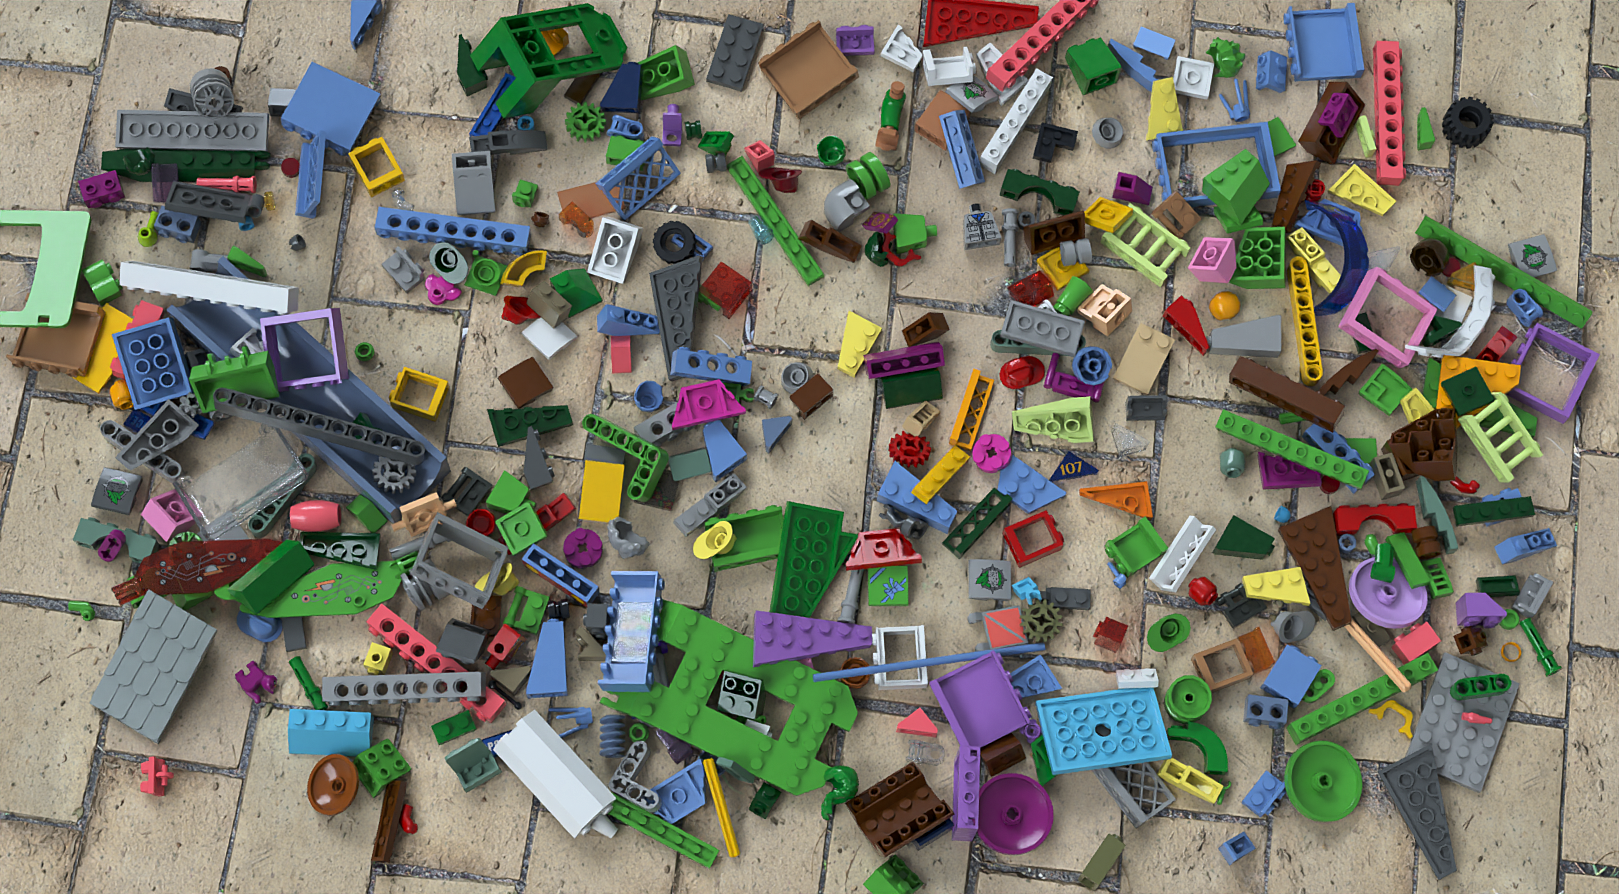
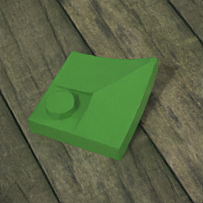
[1358,363,1412,416]

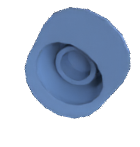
[237,611,283,642]

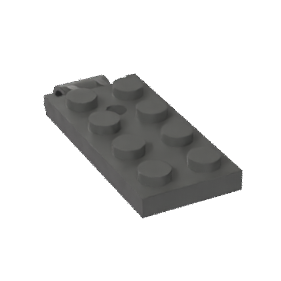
[165,181,265,224]

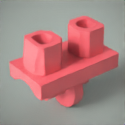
[140,756,174,797]

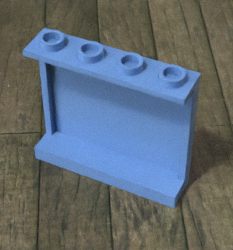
[1283,3,1365,82]
[281,62,381,156]

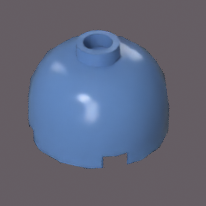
[1072,346,1112,385]

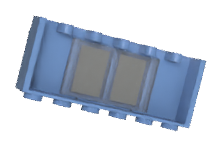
[598,571,665,692]

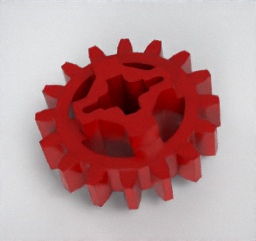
[888,431,931,468]

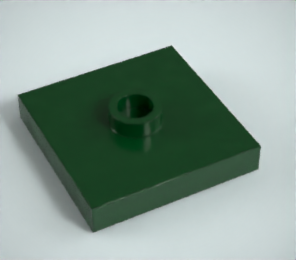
[1441,367,1495,417]

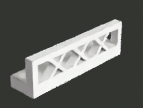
[1149,516,1216,593]

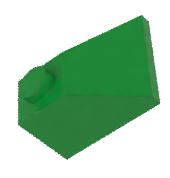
[550,268,603,318]

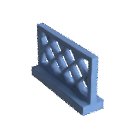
[295,130,326,219]
[595,137,681,221]

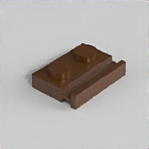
[470,595,502,636]

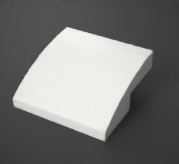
[522,318,577,360]

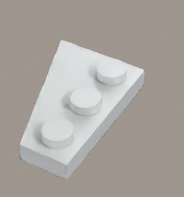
[976,43,1029,106]

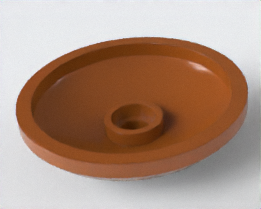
[307,754,359,816]

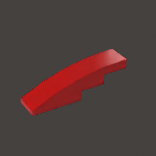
[498,493,577,555]

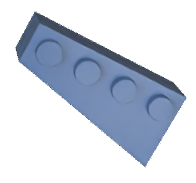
[877,461,957,534]

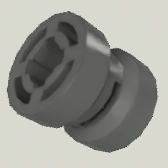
[705,153,726,173]

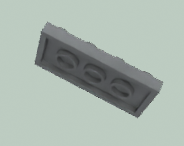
[706,14,764,92]

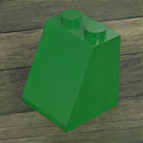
[1065,37,1122,95]

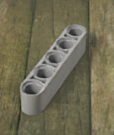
[100,420,185,484]

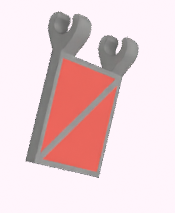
[967,605,1029,652]

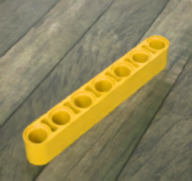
[1287,257,1323,387]

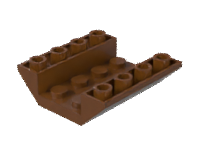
[845,762,955,858]

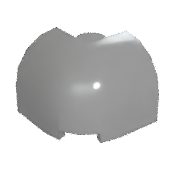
[824,179,870,232]

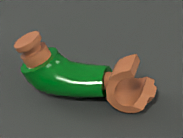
[875,81,906,151]

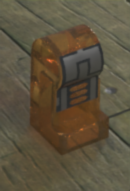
[559,202,594,238]

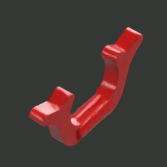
[881,232,921,267]

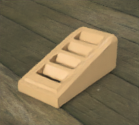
[902,401,940,437]

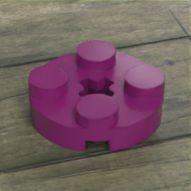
[563,528,603,568]

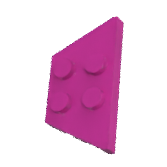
[672,379,746,430]

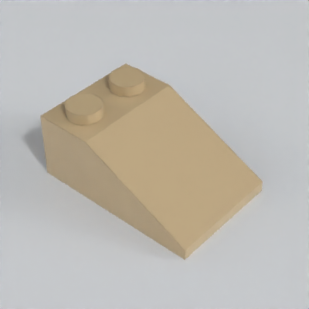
[1113,323,1175,395]

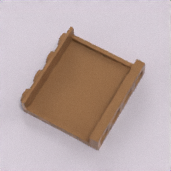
[758,20,859,120]
[6,293,106,378]

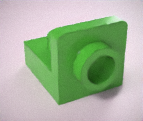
[512,180,538,208]

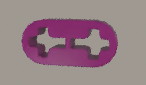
[98,529,126,562]

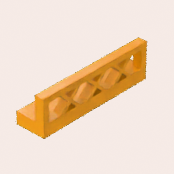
[949,368,994,451]

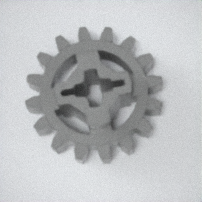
[373,456,416,494]

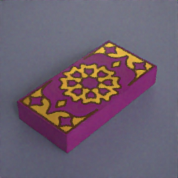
[862,212,898,233]

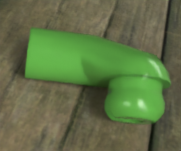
[1365,534,1379,555]

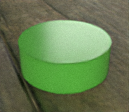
[1499,609,1520,630]

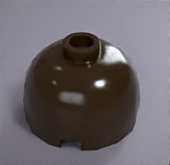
[1410,238,1450,277]

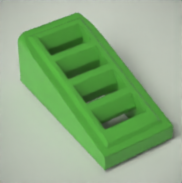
[1417,107,1435,151]
[227,245,267,277]
[1421,558,1454,600]

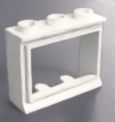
[872,625,928,690]

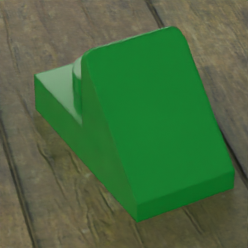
[698,131,734,157]

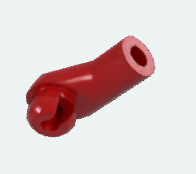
[1450,476,1480,494]
[399,804,418,834]

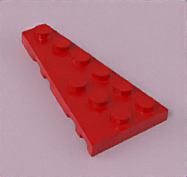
[923,0,1039,47]

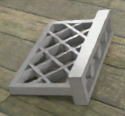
[1092,762,1176,829]

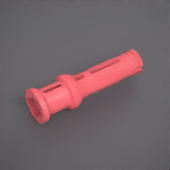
[196,176,257,193]

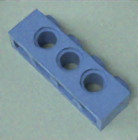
[670,347,752,387]
[1302,424,1375,494]

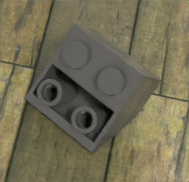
[436,618,490,664]

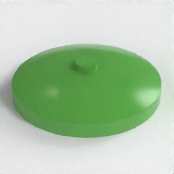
[1284,741,1362,822]

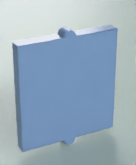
[1418,276,1457,312]

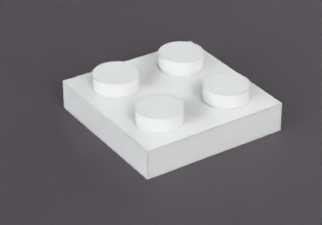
[1173,56,1214,100]

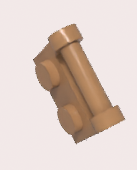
[1151,190,1202,239]

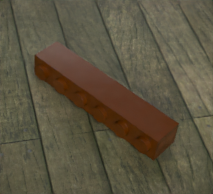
[1229,356,1345,433]

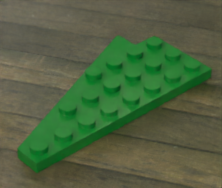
[769,501,858,618]

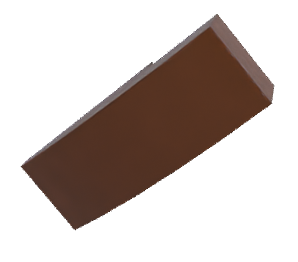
[798,219,862,263]

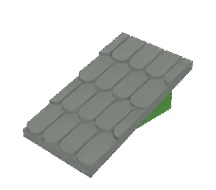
[90,589,217,744]

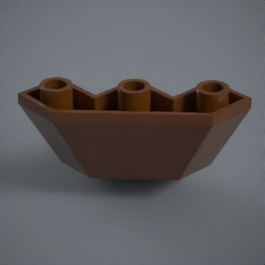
[1389,408,1458,481]

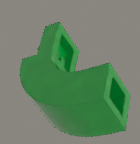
[1166,721,1228,775]

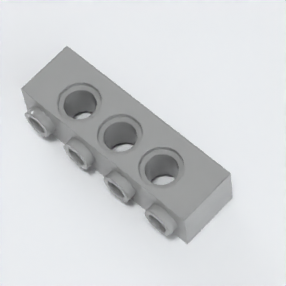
[634,402,695,447]

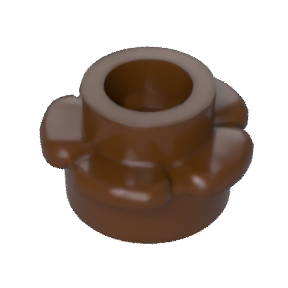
[531,211,550,227]

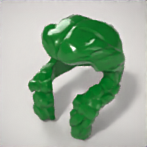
[821,766,859,820]

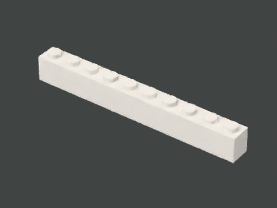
[120,260,299,315]

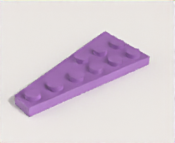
[753,610,872,668]

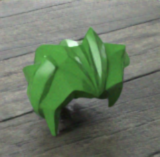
[1206,37,1245,78]

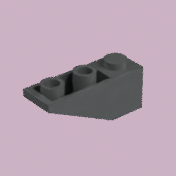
[523,426,555,491]

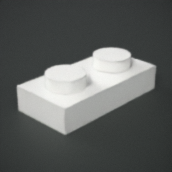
[1116,668,1159,689]

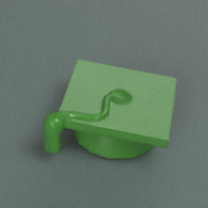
[464,250,508,296]

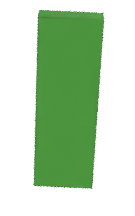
[1385,532,1431,589]

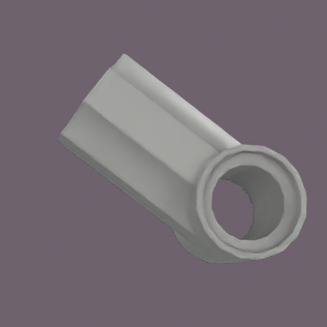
[190,249,229,272]

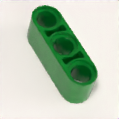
[1450,674,1512,701]

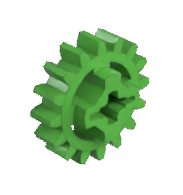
[565,102,606,143]

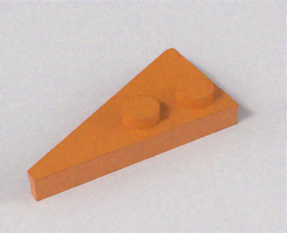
[1079,481,1153,520]

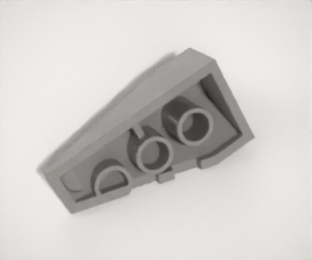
[115,399,199,471]

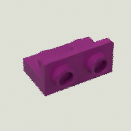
[1318,93,1358,138]

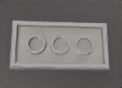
[1000,300,1085,357]

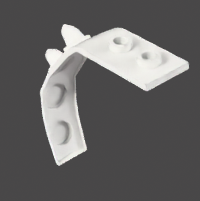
[1405,265,1495,358]

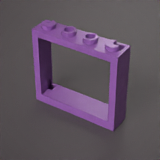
[260,308,349,392]
[1506,323,1600,424]
[952,746,980,842]

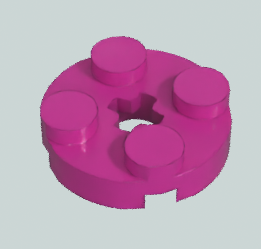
[972,434,1012,473]

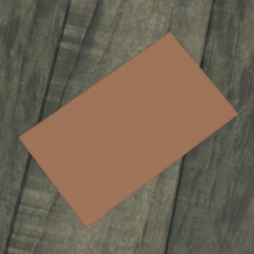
[557,181,626,224]

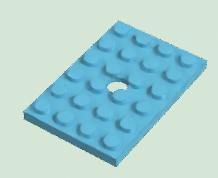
[1035,687,1172,775]

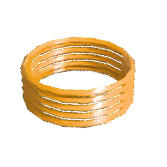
[1501,642,1521,662]

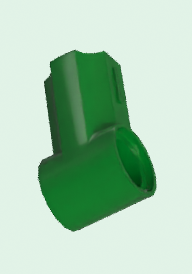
[1370,542,1395,583]

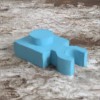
[1012,577,1042,605]

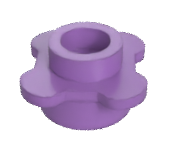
[1020,719,1043,743]

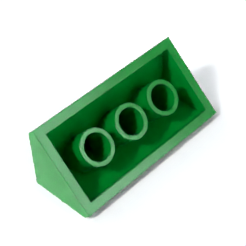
[228,540,314,615]

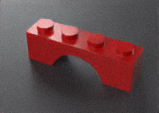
[1333,503,1417,536]

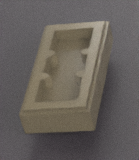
[1352,612,1391,647]

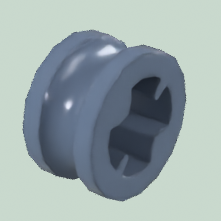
[1338,534,1356,553]

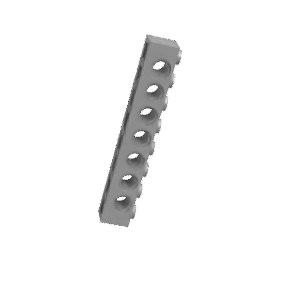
[322,672,486,706]

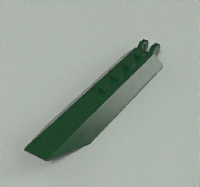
[101,148,271,182]

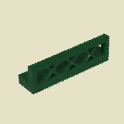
[942,488,1013,559]

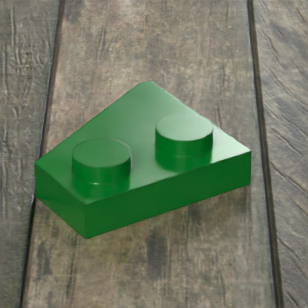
[1030,735,1057,787]

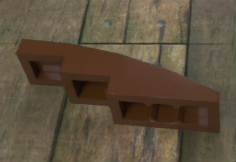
[1319,349,1379,395]

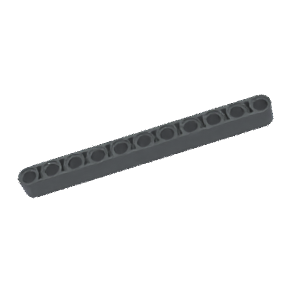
[213,388,425,465]

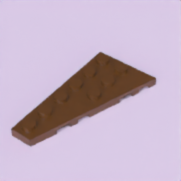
[1278,506,1352,631]

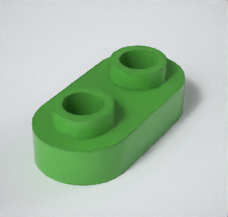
[1302,669,1335,703]

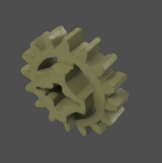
[1019,599,1063,643]

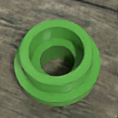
[355,342,374,361]
[629,723,649,742]

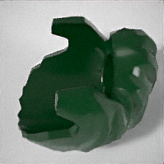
[123,147,155,176]
[864,232,892,267]

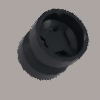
[548,598,570,619]

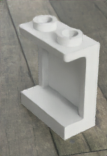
[923,47,976,86]

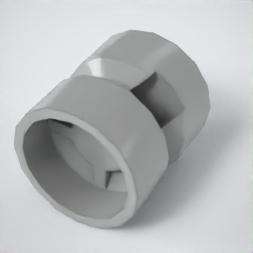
[1060,238,1092,266]

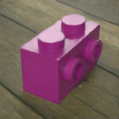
[78,170,125,208]

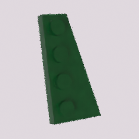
[487,405,573,447]
[299,532,381,570]

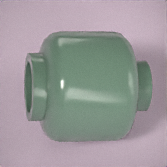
[1220,448,1245,478]

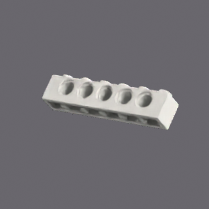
[980,68,1053,174]

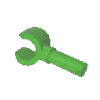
[1217,778,1231,805]

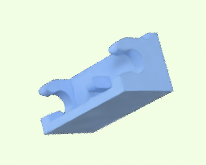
[1133,27,1175,60]

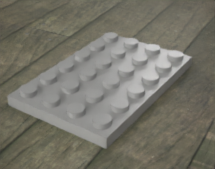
[1405,652,1520,793]

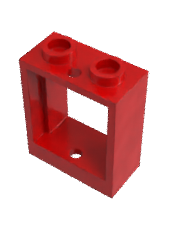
[1002,510,1064,568]

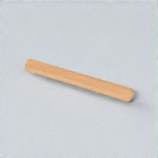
[1344,618,1411,692]

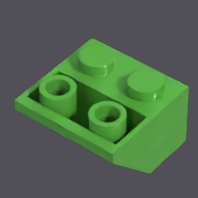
[863,854,924,894]

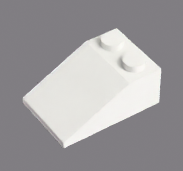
[587,217,644,284]

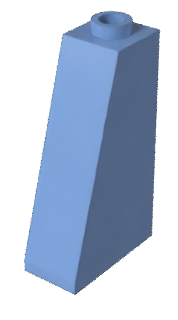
[526,619,568,699]

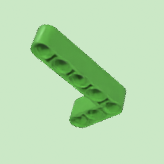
[582,414,669,502]

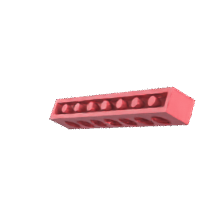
[986,0,1099,92]
[1373,41,1406,186]
[366,604,506,723]

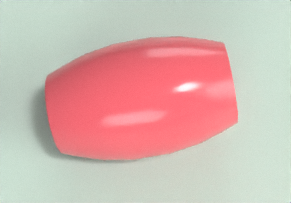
[290,500,341,532]

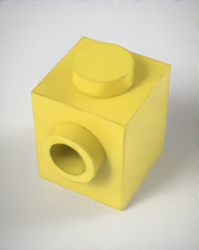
[363,642,393,675]

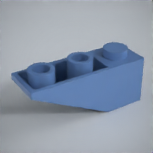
[350,0,382,50]
[597,304,660,336]
[1494,528,1557,565]

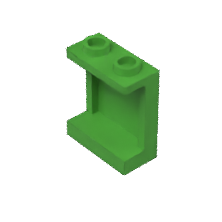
[1105,516,1168,578]

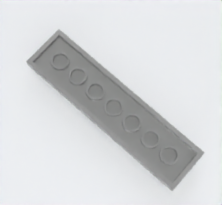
[115,110,269,152]

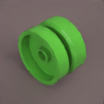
[846,152,891,201]
[1164,675,1212,724]

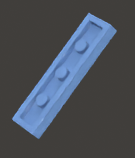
[939,110,985,189]

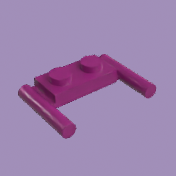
[1043,353,1105,403]

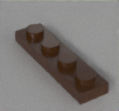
[371,781,407,863]

